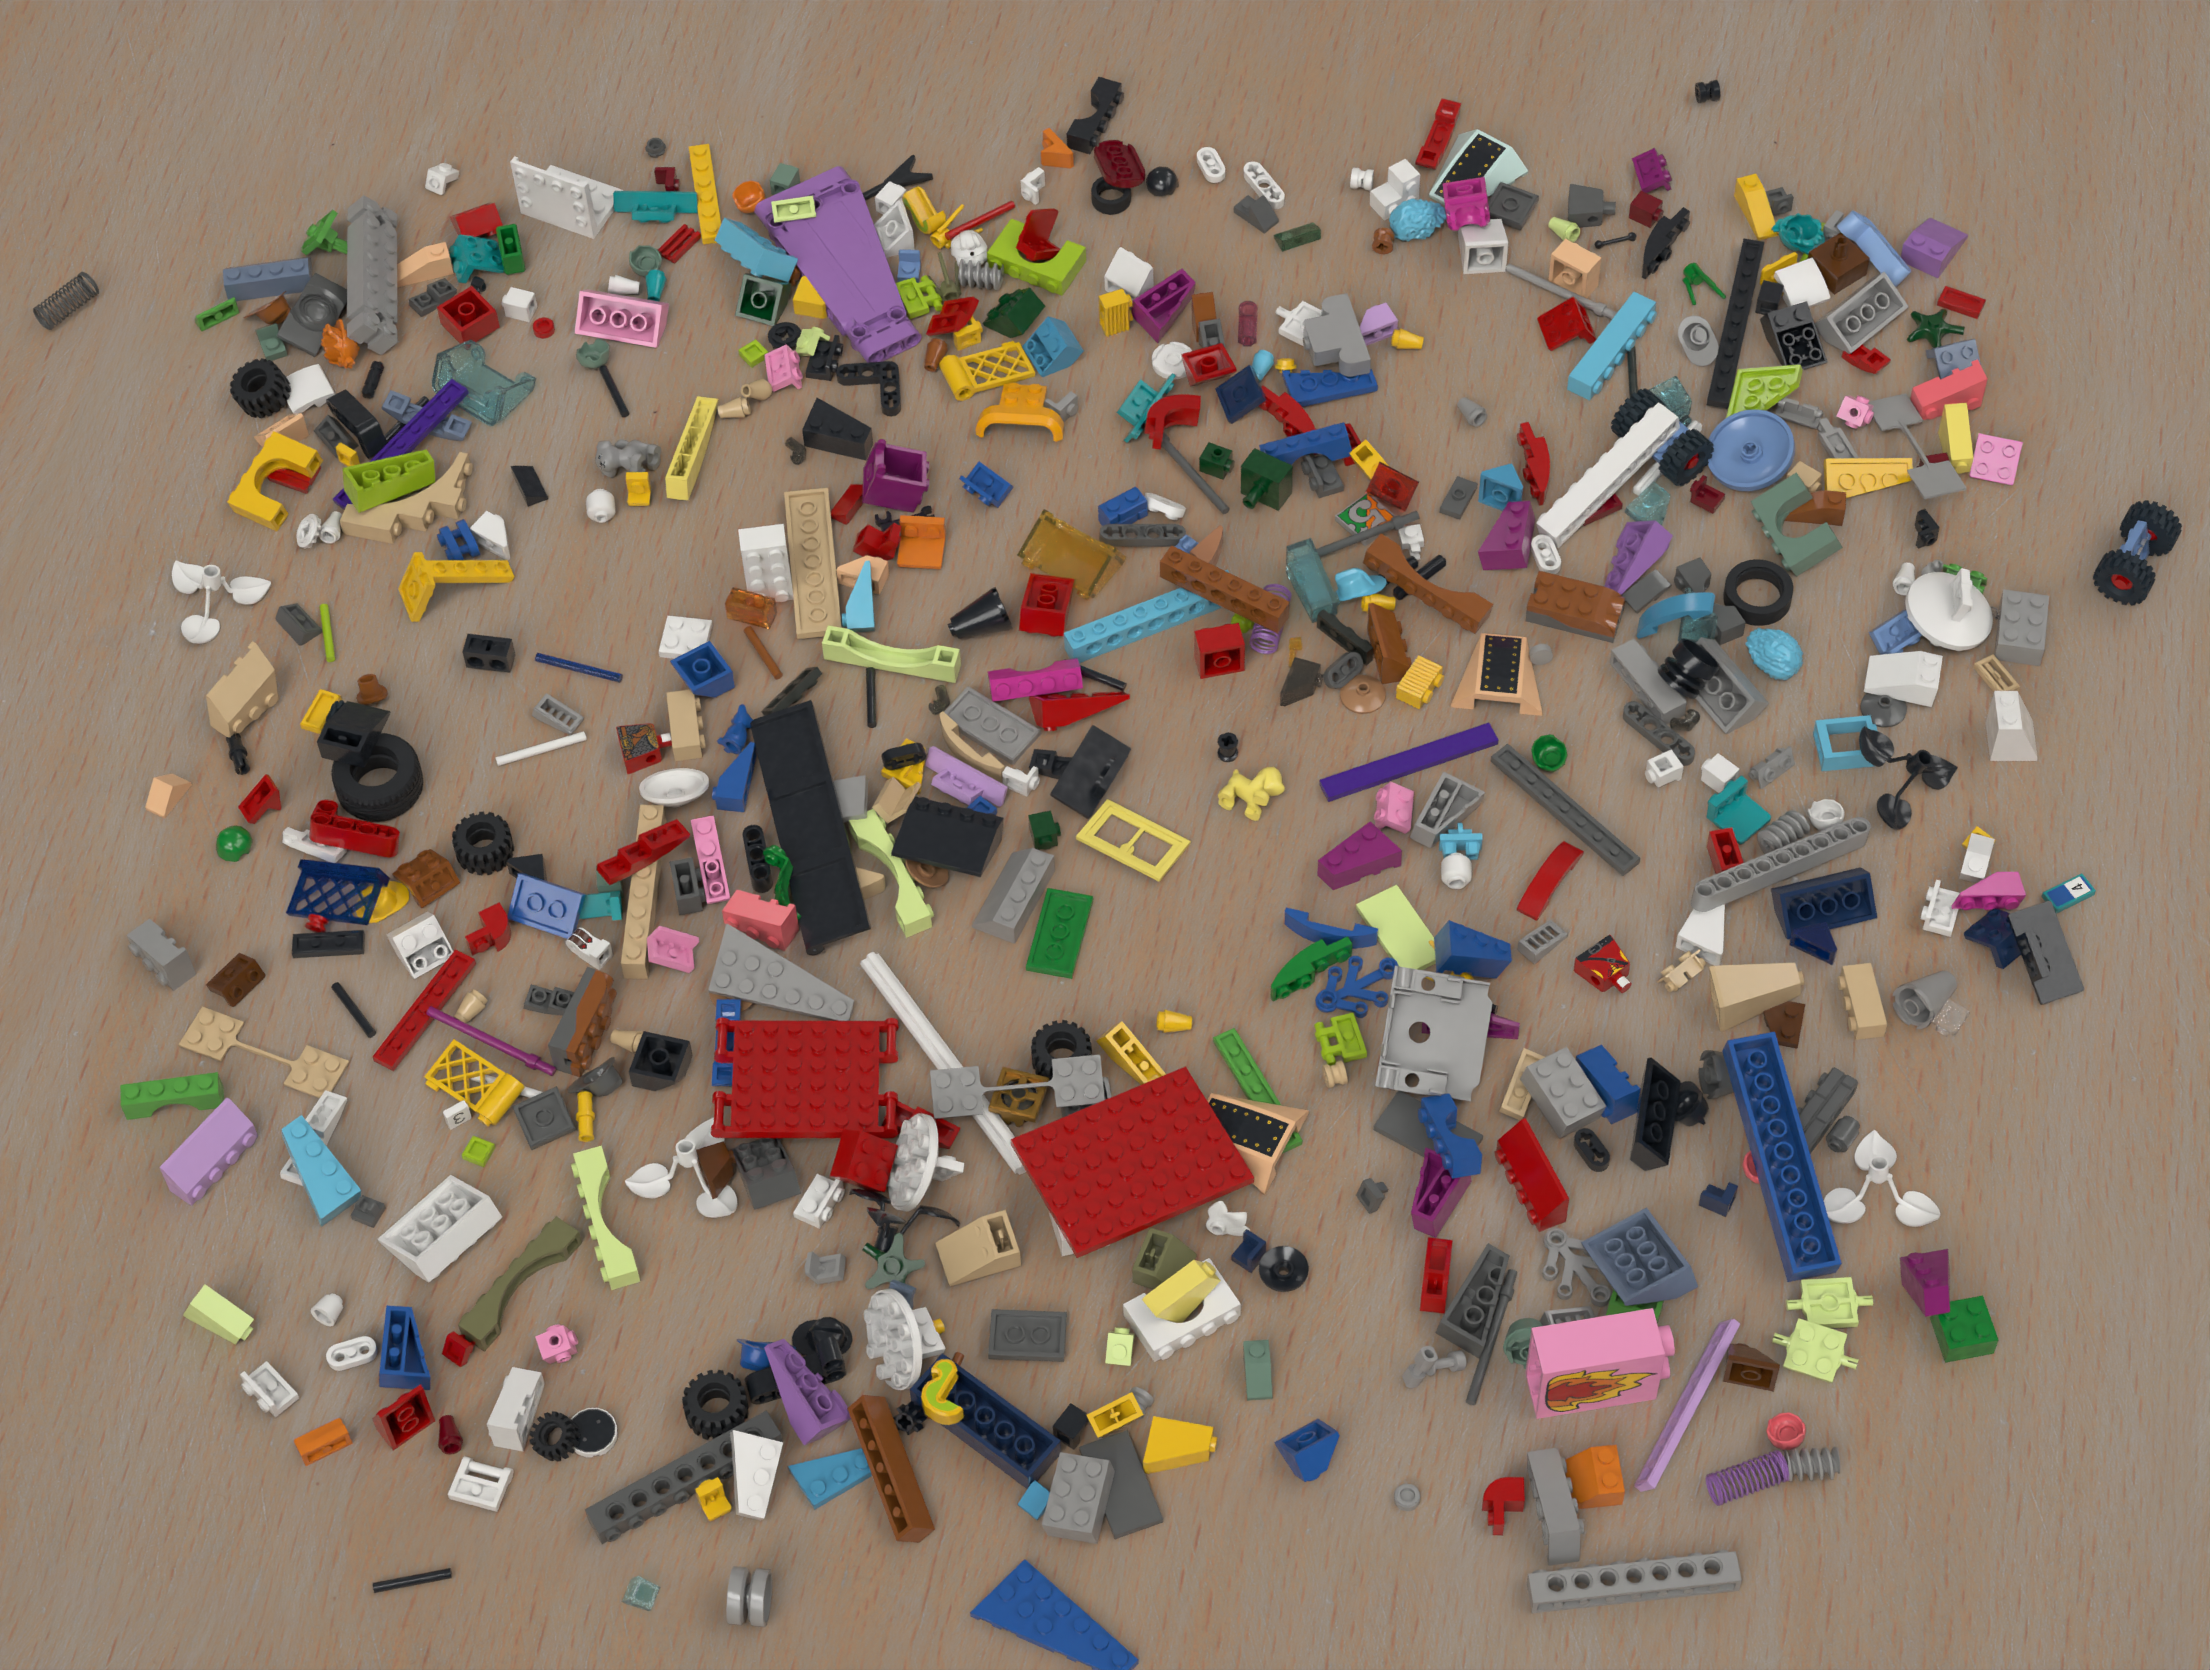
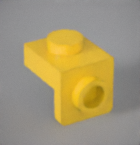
[695,1477,732,1521]

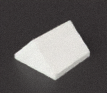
[874,199,915,258]

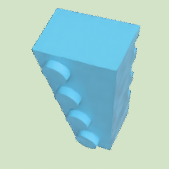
[715,217,798,282]
[281,1115,361,1227]

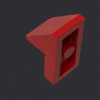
[238,774,281,824]

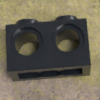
[462,634,516,673]

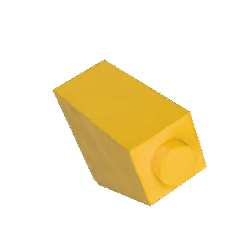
[1143,1416,1218,1474]

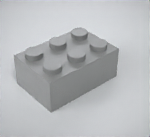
[1994,589,2049,666]
[1520,1047,1606,1139]
[1042,1452,1115,1544]

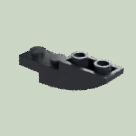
[1642,207,1690,279]

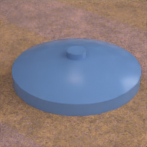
[1708,410,1795,491]

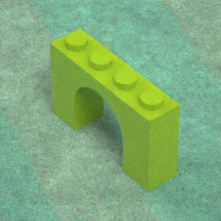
[987,218,1086,296]

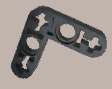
[836,361,901,417]

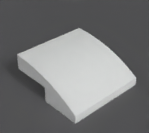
[1774,258,1831,308]
[286,364,335,413]

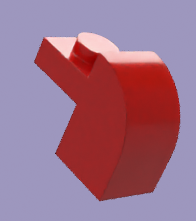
[853,523,902,561]
[465,902,511,956]
[1482,1477,1525,1536]

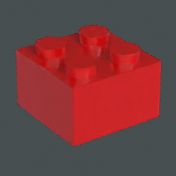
[437,286,500,348]
[1194,623,1245,679]
[830,1129,898,1193]

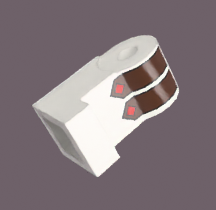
[566,927,613,970]

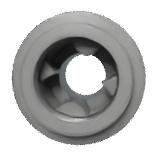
[1457,397,1487,427]

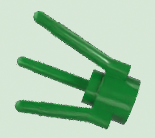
[1682,263,1726,305]

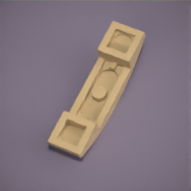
[939,711,1005,782]

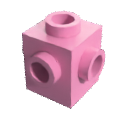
[1837,395,1874,429]
[535,1324,578,1364]

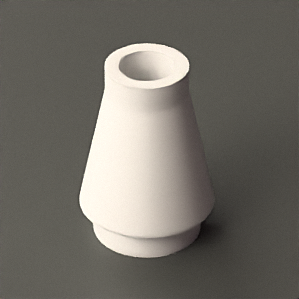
[608,275,640,295]
[319,511,342,544]
[1893,563,1915,595]

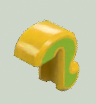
[902,186,947,234]
[921,1359,964,1425]

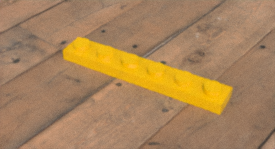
[688,144,721,245]

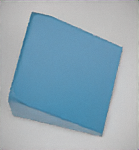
[1018,1480,1050,1521]

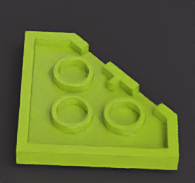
[1726,365,1803,418]

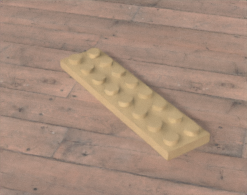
[784,488,842,639]

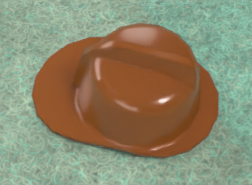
[243,291,291,324]

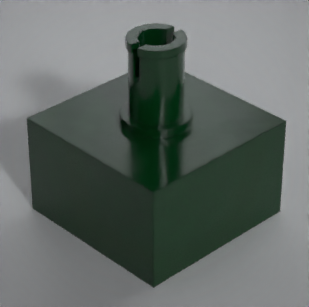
[1241,448,1293,511]

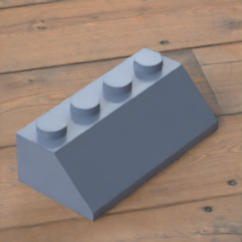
[223,256,313,301]

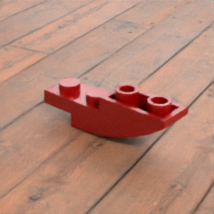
[1259,385,1318,455]
[1517,422,1550,506]

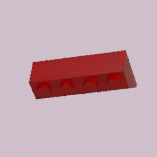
[1494,1118,1569,1232]

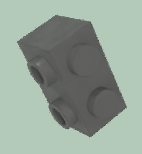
[669,857,706,915]

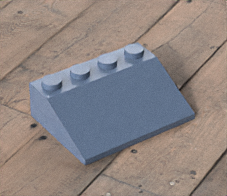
[1581,1207,1698,1306]

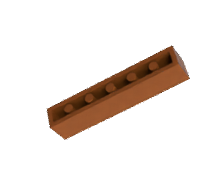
[847,1395,935,1543]

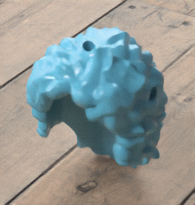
[1389,198,1447,241]
[1745,628,1803,680]

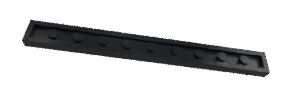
[1706,238,1765,409]

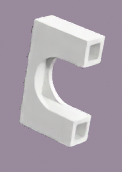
[1123,1258,1241,1362]

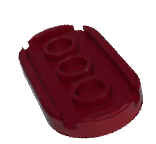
[1094,140,1145,188]

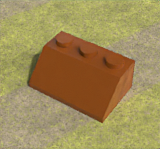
[1367,603,1412,684]

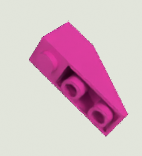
[1951,872,2026,910]

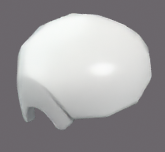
[1808,799,1845,831]

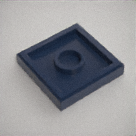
[1215,365,1266,424]

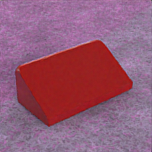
[830,484,863,525]

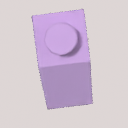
[1360,303,1398,346]

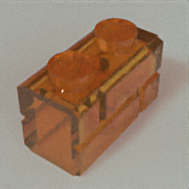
[725,587,777,630]

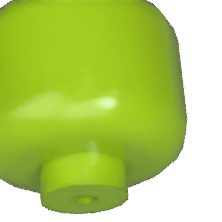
[1231,613,1255,633]

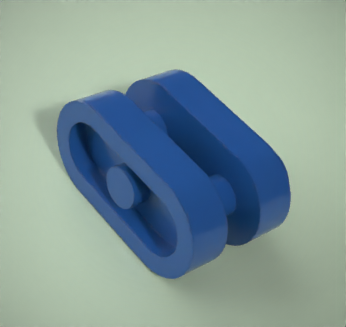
[437,519,480,560]

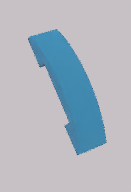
[1636,592,1715,639]

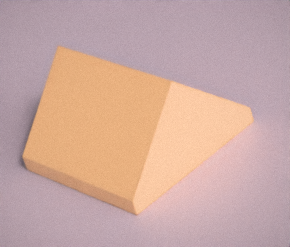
[254,413,309,447]

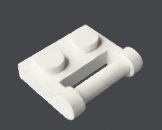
[448,1456,514,1512]

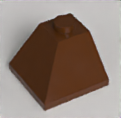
[1723,1343,1780,1392]

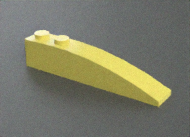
[665,396,718,500]

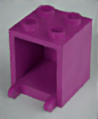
[863,439,929,513]

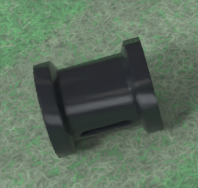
[1217,732,1238,762]

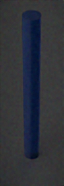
[535,653,623,683]

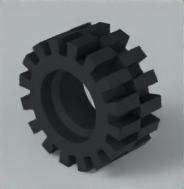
[529,1411,580,1462]

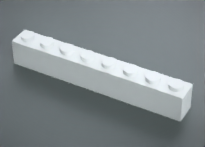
[1536,402,1680,548]

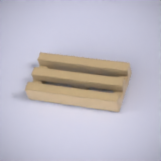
[1973,654,2020,692]

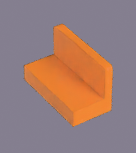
[294,1418,353,1466]

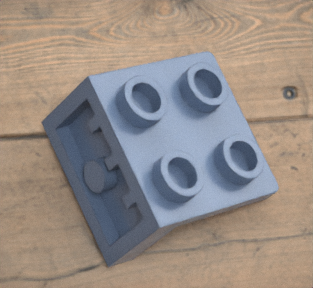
[1925,339,1981,379]

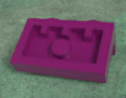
[1632,148,1672,193]

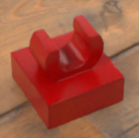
[442,1331,475,1367]

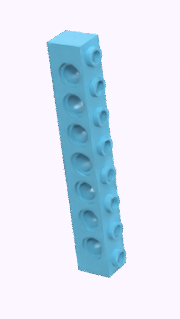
[1064,570,1229,663]

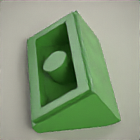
[195,297,239,332]

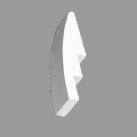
[280,1090,347,1186]

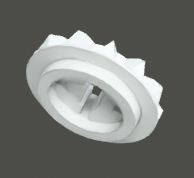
[296,514,322,549]

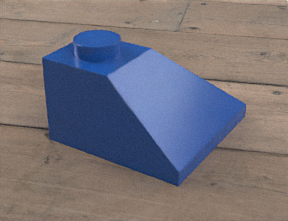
[1274,1419,1340,1482]

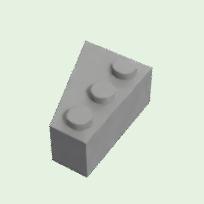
[1410,772,1485,848]
[127,919,196,991]

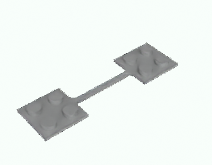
[1868,393,1966,499]
[930,1055,1105,1119]

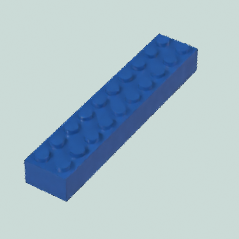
[1722,1032,1842,1282]

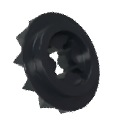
[768,322,802,349]

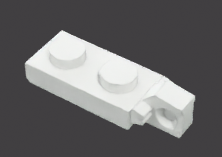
[282,827,347,864]

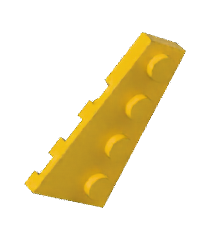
[1824,458,1913,498]

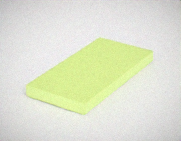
[1356,885,1436,970]

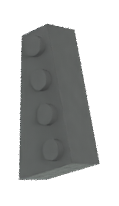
[1435,1243,1510,1358]

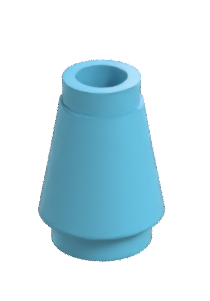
[1252,350,1274,383]

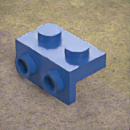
[959,461,1013,508]

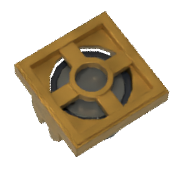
[988,1067,1049,1127]

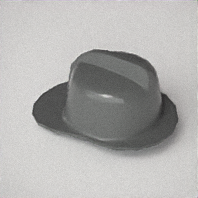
[568,1057,623,1096]

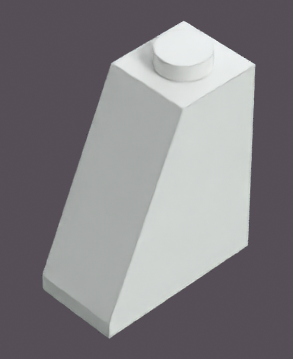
[1676,904,1725,966]

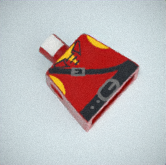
[1573,934,1632,993]

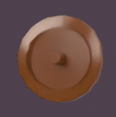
[356,674,388,704]

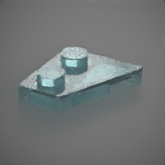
[1624,482,1671,526]

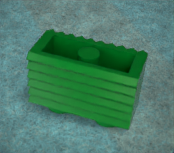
[496,224,526,275]

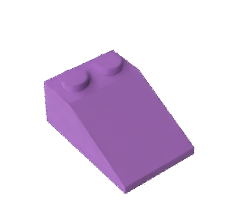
[1901,218,1968,278]

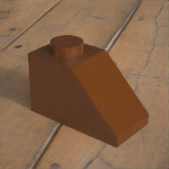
[696,1141,736,1199]

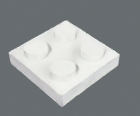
[659,616,713,659]

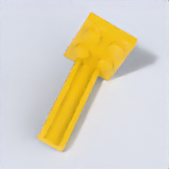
[398,552,514,622]

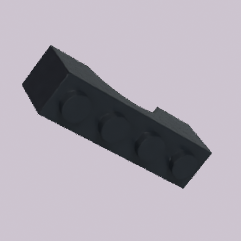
[1066,77,1124,155]

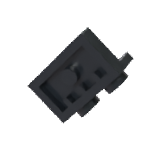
[805,335,843,381]

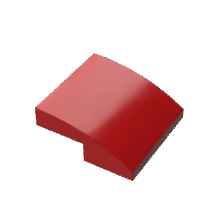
[926,296,979,336]

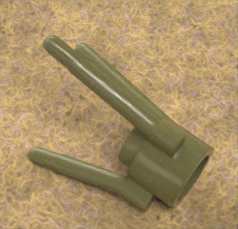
[928,252,962,301]

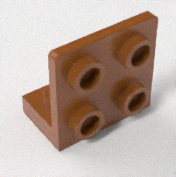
[392,849,460,908]

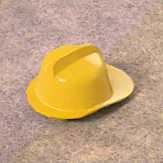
[356,881,409,923]

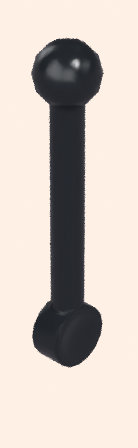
[1594,232,1637,249]

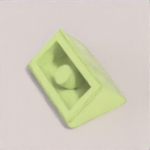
[771,196,816,223]

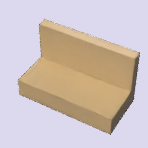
[872,777,921,824]

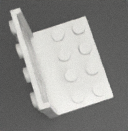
[510,156,623,239]

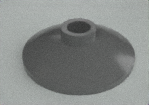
[1860,693,1907,727]

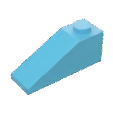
[842,561,875,633]

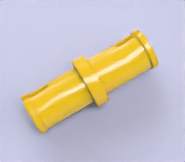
[576,1091,595,1142]

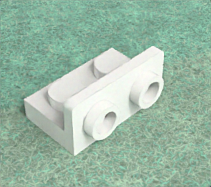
[793,1174,845,1229]

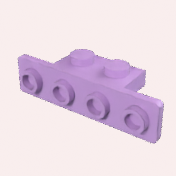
[925,746,1008,807]

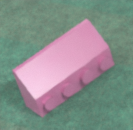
[575,289,669,348]

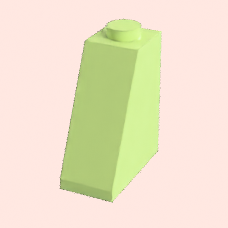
[183,1284,254,1345]

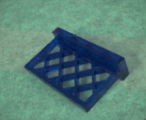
[286,859,390,925]

